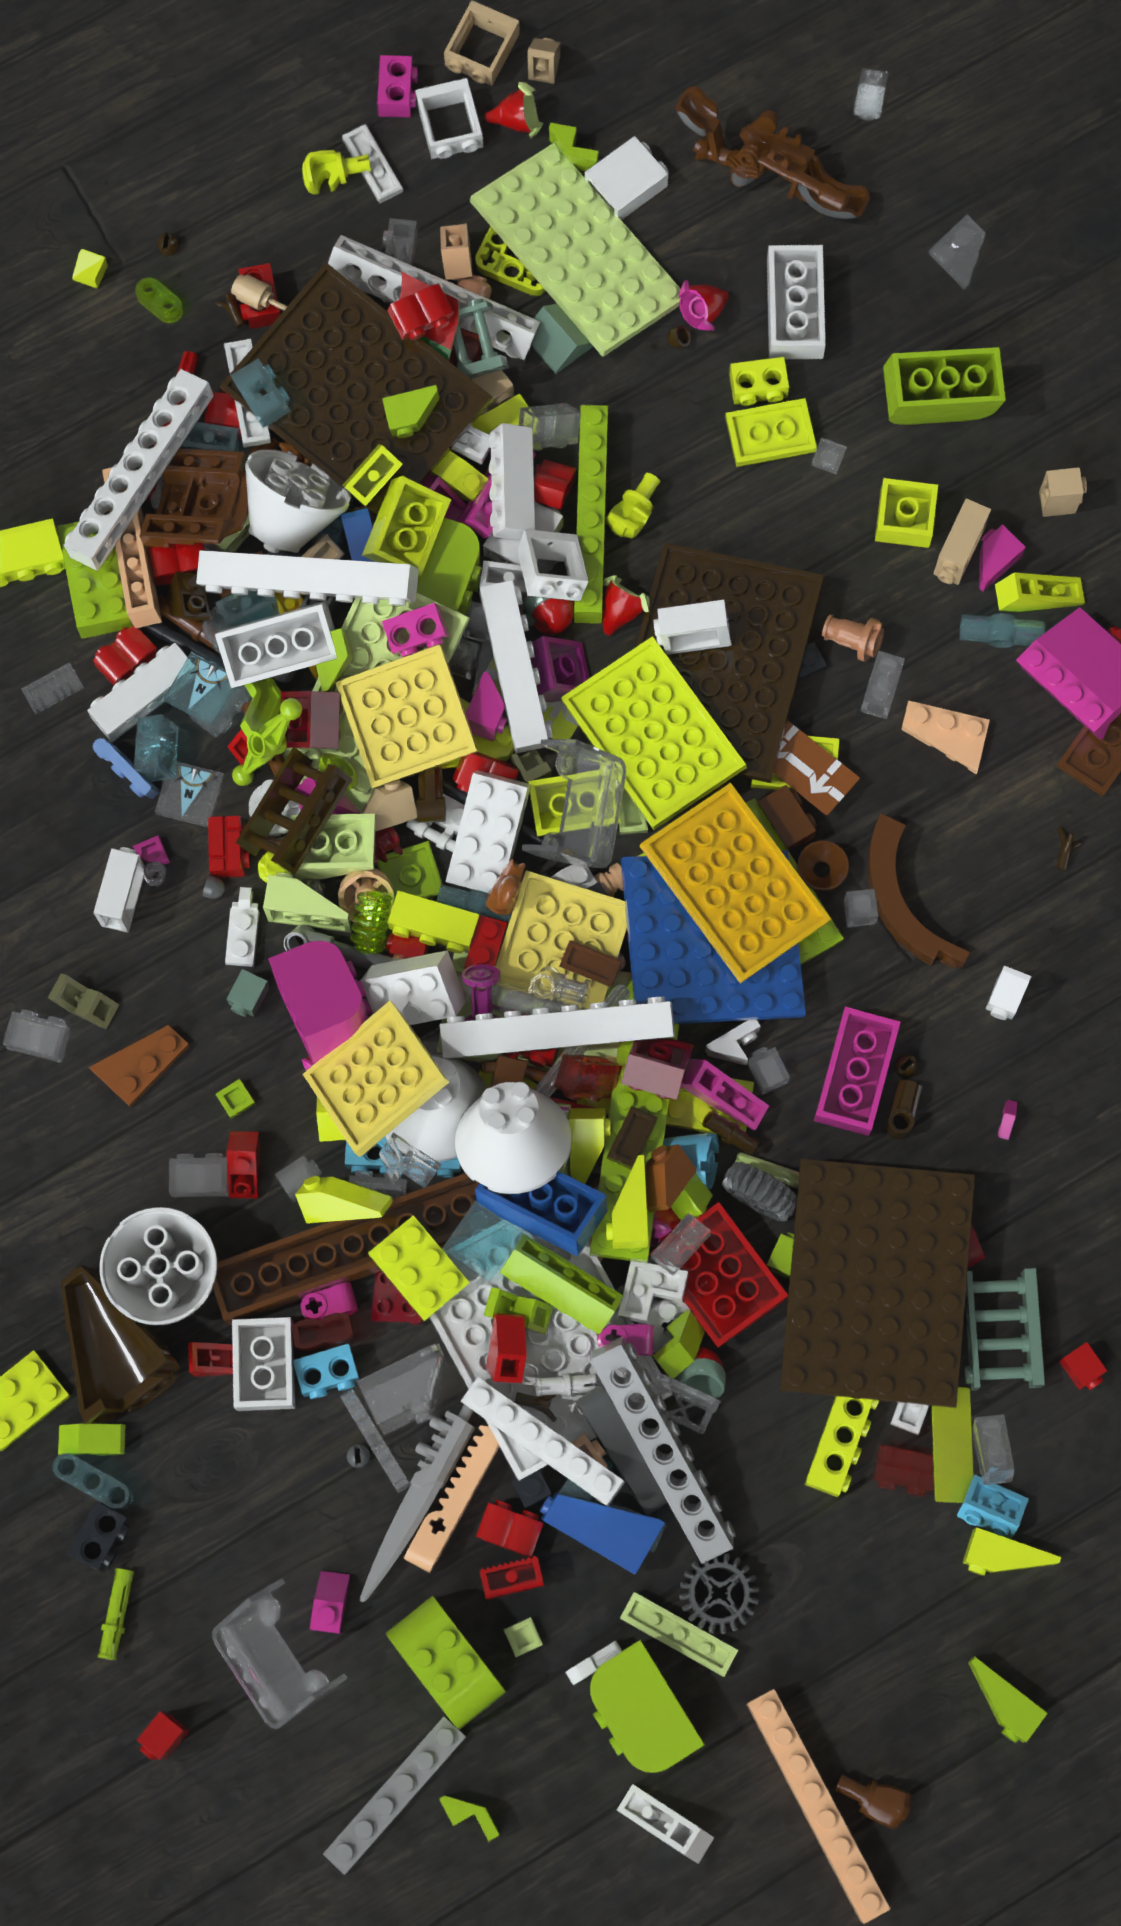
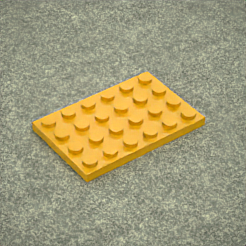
[640,783,831,984]

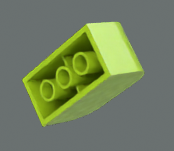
[883,347,1006,425]
[417,518,482,617]
[385,1596,506,1730]
[590,1640,704,1773]

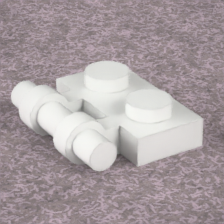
[406,794,465,852]

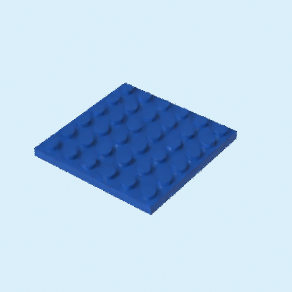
[621,850,806,1024]

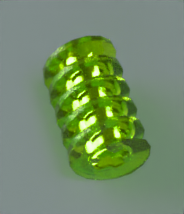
[350,891,393,954]

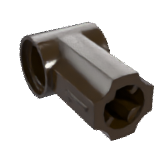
[417,767,446,823]
[886,1080,923,1140]

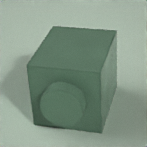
[227,969,270,1017]

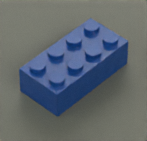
[475,1171,608,1257]

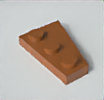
[89,1025,189,1107]

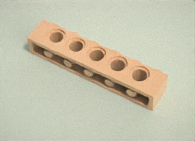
[102,467,162,628]

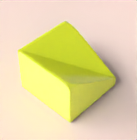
[72,249,108,289]

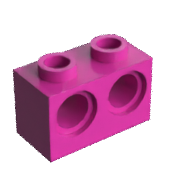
[377,55,418,117]
[382,603,450,658]

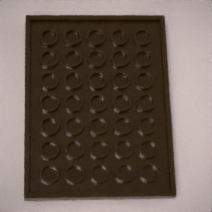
[220,262,493,516]
[635,543,825,783]
[780,1159,975,1408]

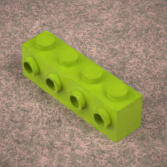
[500,1234,623,1335]

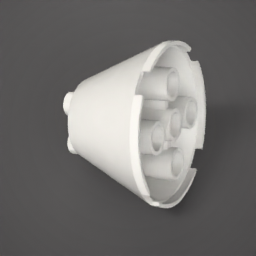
[245,450,351,553]
[385,1054,487,1163]
[455,1082,572,1194]
[100,1208,217,1325]

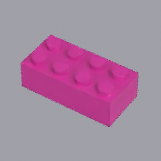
[814,1007,900,1136]

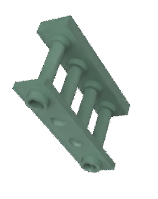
[453,299,509,379]
[965,1268,1045,1391]

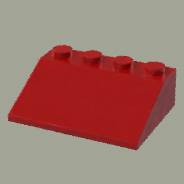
[649,1202,788,1347]

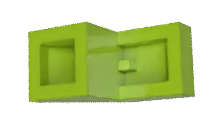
[549,123,599,171]
[316,628,353,692]
[483,1287,553,1335]
[653,1309,705,1380]
[58,1424,125,1456]
[439,1795,500,1841]

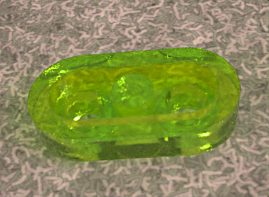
[135,278,183,323]

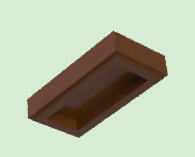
[559,940,623,988]

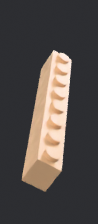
[746,1689,890,1924]

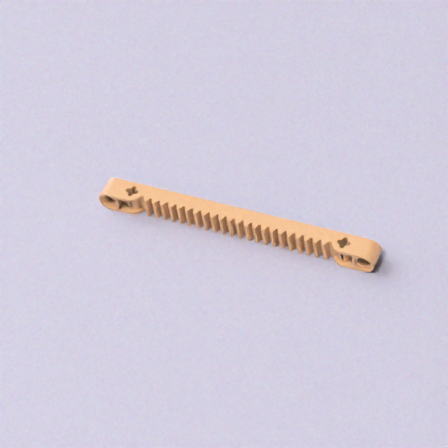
[404,1236,603,1573]

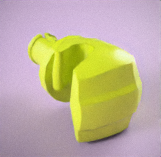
[302,150,371,195]
[605,473,660,539]

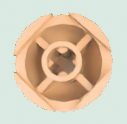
[338,868,394,924]

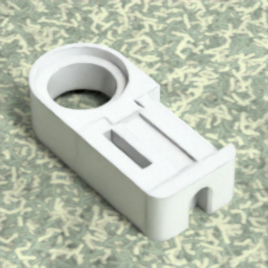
[566,1641,622,1685]

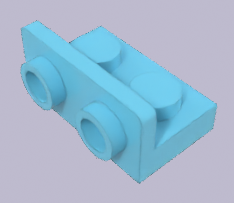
[957,1474,1028,1539]

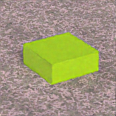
[216,1079,255,1119]

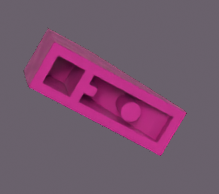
[682,1059,769,1130]

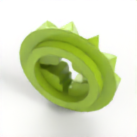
[319,753,358,791]

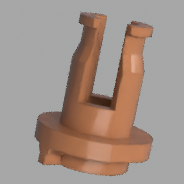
[822,614,884,662]

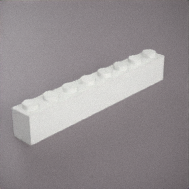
[196,551,419,606]
[440,997,675,1058]

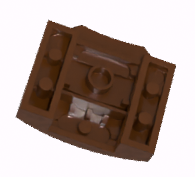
[139,449,249,548]

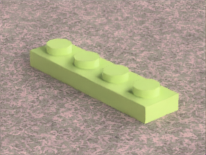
[620,1592,738,1677]

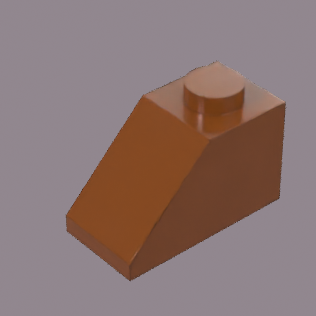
[645,1144,697,1212]

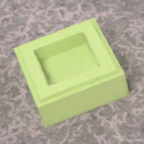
[504,1617,543,1657]

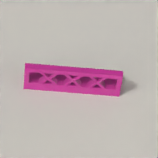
[457,452,536,539]

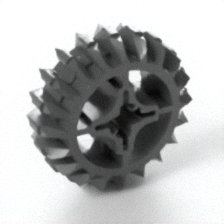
[722,1162,797,1221]
[679,1553,759,1634]

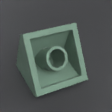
[531,304,593,374]

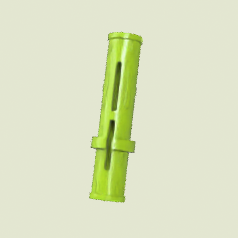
[98,1568,134,1661]

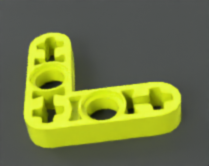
[475,226,546,296]

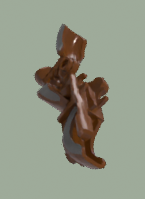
[675,86,870,219]

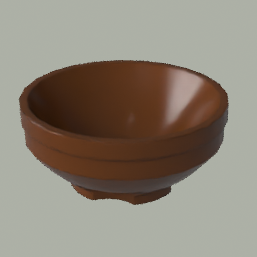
[797,841,849,892]

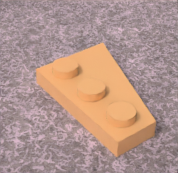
[901,700,990,774]

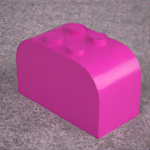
[268,941,372,1065]

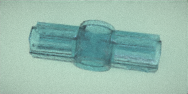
[959,613,1045,648]
[436,885,514,928]

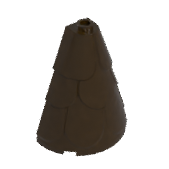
[61,1266,180,1424]

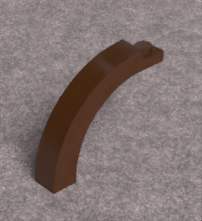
[867,813,970,968]

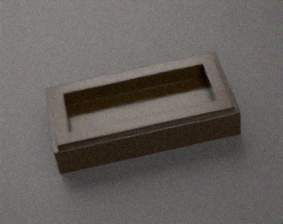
[607,1106,658,1170]

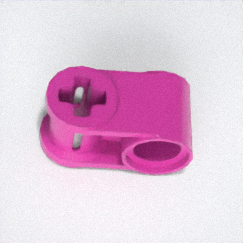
[301,1282,358,1323]
[597,1324,654,1356]

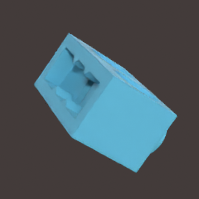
[293,1344,360,1400]

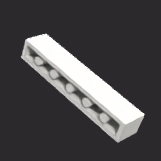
[480,580,553,753]
[461,1377,625,1506]

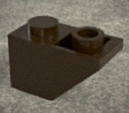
[166,572,211,621]

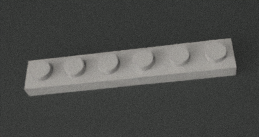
[323,1717,466,1875]

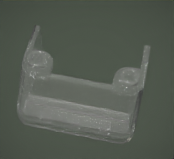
[522,739,626,868]
[357,1344,447,1435]
[212,1578,348,1729]

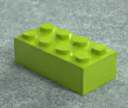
[57,522,133,639]

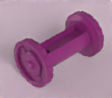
[462,964,500,1021]

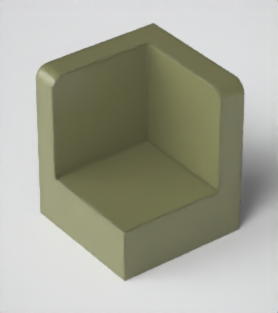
[511,750,552,783]

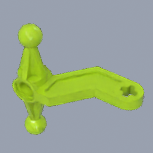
[232,677,302,786]

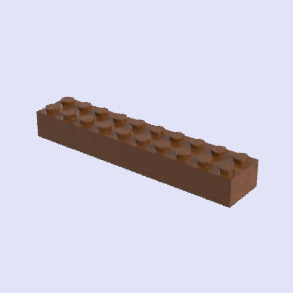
[213,1173,499,1325]

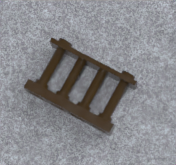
[236,747,352,876]

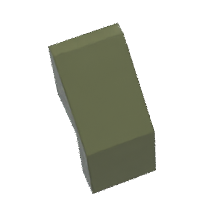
[48,974,119,1029]

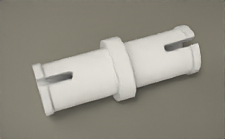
[535,1373,597,1397]

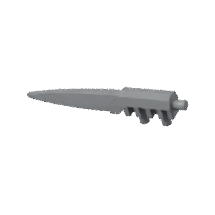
[360,1404,475,1602]

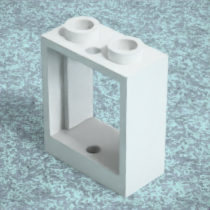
[415,78,483,159]
[517,529,588,601]
[653,600,732,655]
[93,847,146,933]

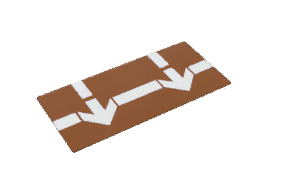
[774,720,860,815]

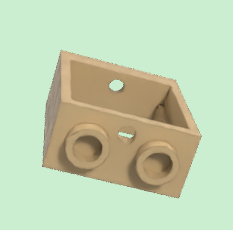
[444,0,520,86]
[934,498,991,585]

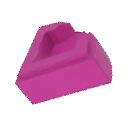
[133,836,170,865]
[998,1100,1017,1140]

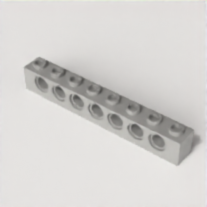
[590,1336,736,1563]

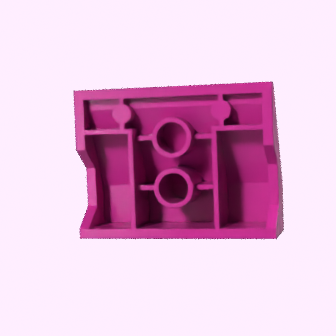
[1016,607,1121,740]

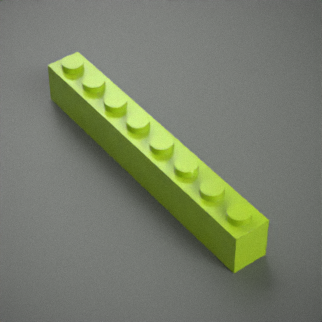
[574,405,608,623]

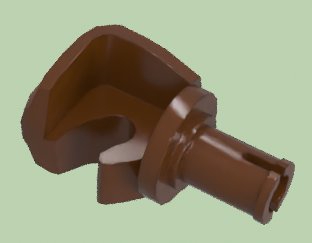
[835,1773,911,1828]

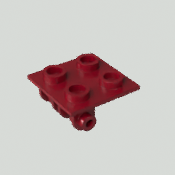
[371,1271,423,1325]

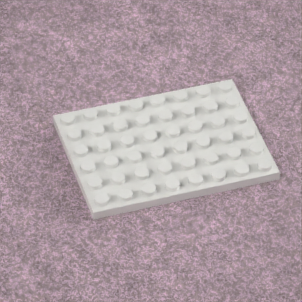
[430,1220,672,1480]

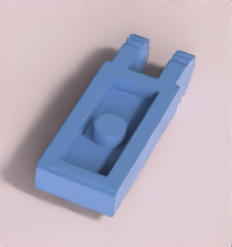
[92,738,159,799]

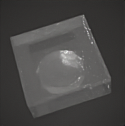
[811,438,847,475]

